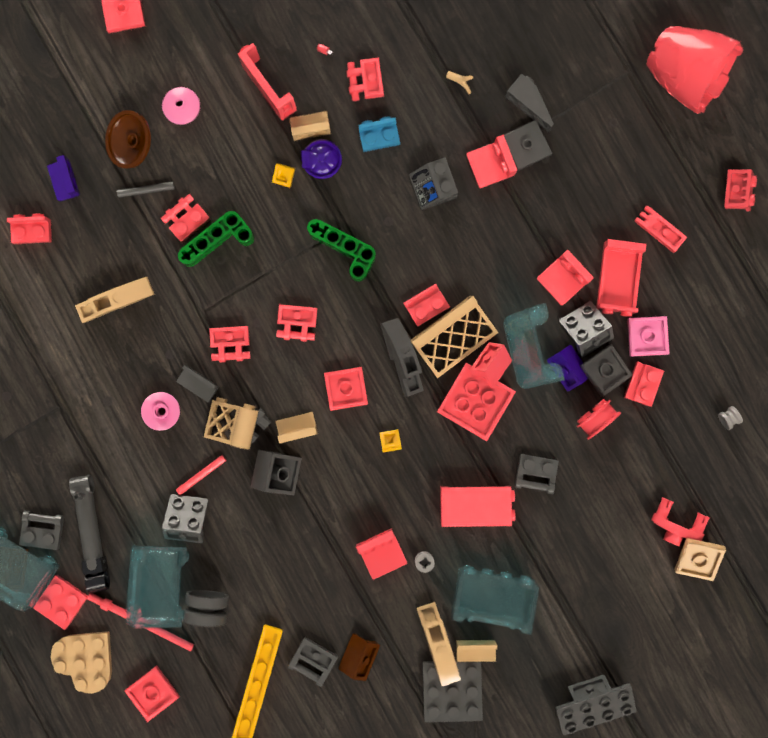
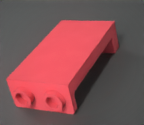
[238,43,297,121]
[596,239,646,317]
[440,486,515,527]

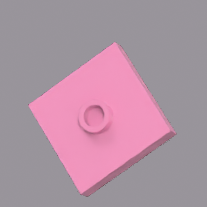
[627,316,669,357]

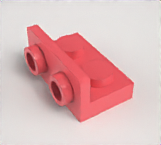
[724,169,757,211]
[7,213,52,244]

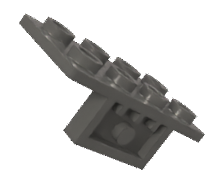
[556,675,636,735]

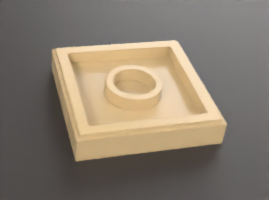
[675,538,726,581]

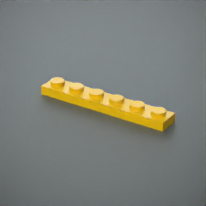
[232,624,283,738]

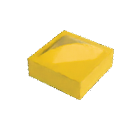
[272,163,295,188]
[380,429,402,452]

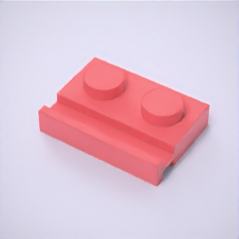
[403,284,450,327]
[624,362,664,407]

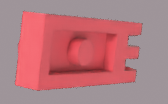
[634,206,687,253]

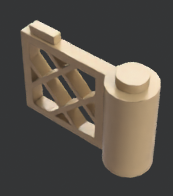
[204,397,259,449]

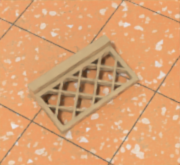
[411,296,498,378]

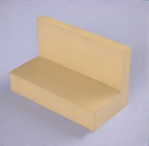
[290,111,331,141]
[276,412,318,443]
[456,640,497,662]

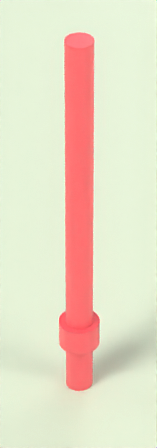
[87,593,194,652]

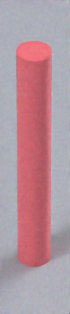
[176,455,227,495]

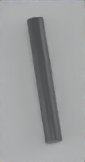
[117,182,175,198]

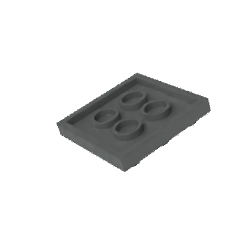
[423,661,483,722]

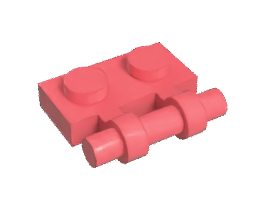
[346,58,384,101]
[161,194,211,243]
[276,304,318,342]
[209,326,251,363]

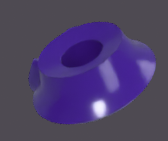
[301,139,342,179]

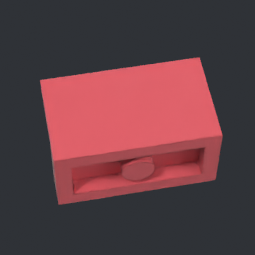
[469,342,512,388]

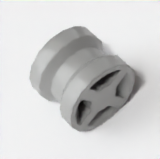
[718,406,743,430]
[415,551,435,573]

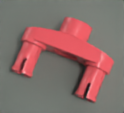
[651,497,710,547]

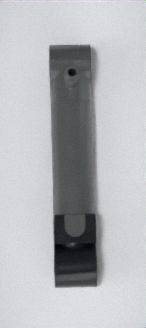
[69,475,110,593]

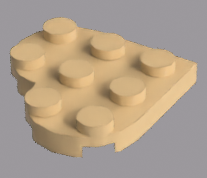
[51,632,112,694]

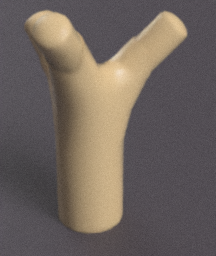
[446,71,473,94]

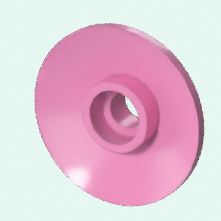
[162,87,200,125]
[141,392,180,431]

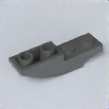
[380,318,424,397]

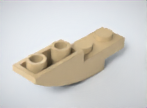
[75,277,155,323]
[417,602,461,686]

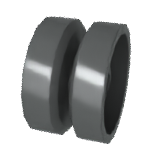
[183,590,229,627]

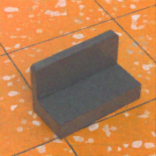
[176,365,219,403]

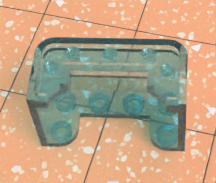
[451,565,539,634]

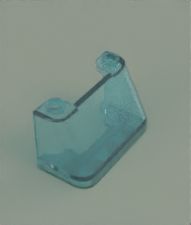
[504,303,564,389]
[0,527,60,611]
[126,545,189,628]

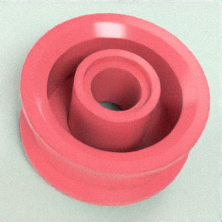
[576,399,621,440]

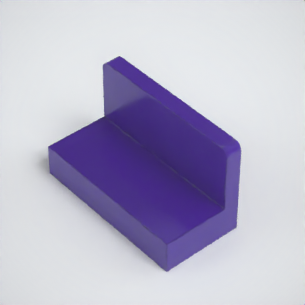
[47,155,80,201]
[547,345,588,392]

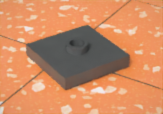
[504,120,553,171]
[579,344,633,397]

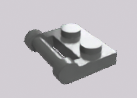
[515,454,559,495]
[19,510,64,550]
[287,637,338,687]

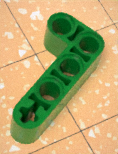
[178,211,254,267]
[307,219,376,282]

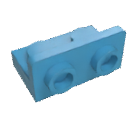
[358,116,400,152]

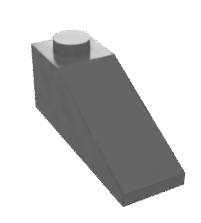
[505,74,554,132]

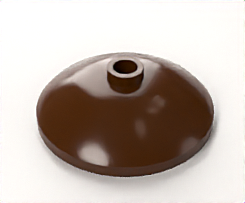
[105,110,151,169]

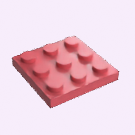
[437,362,516,441]

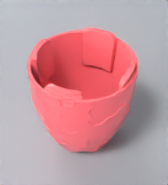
[646,26,743,114]

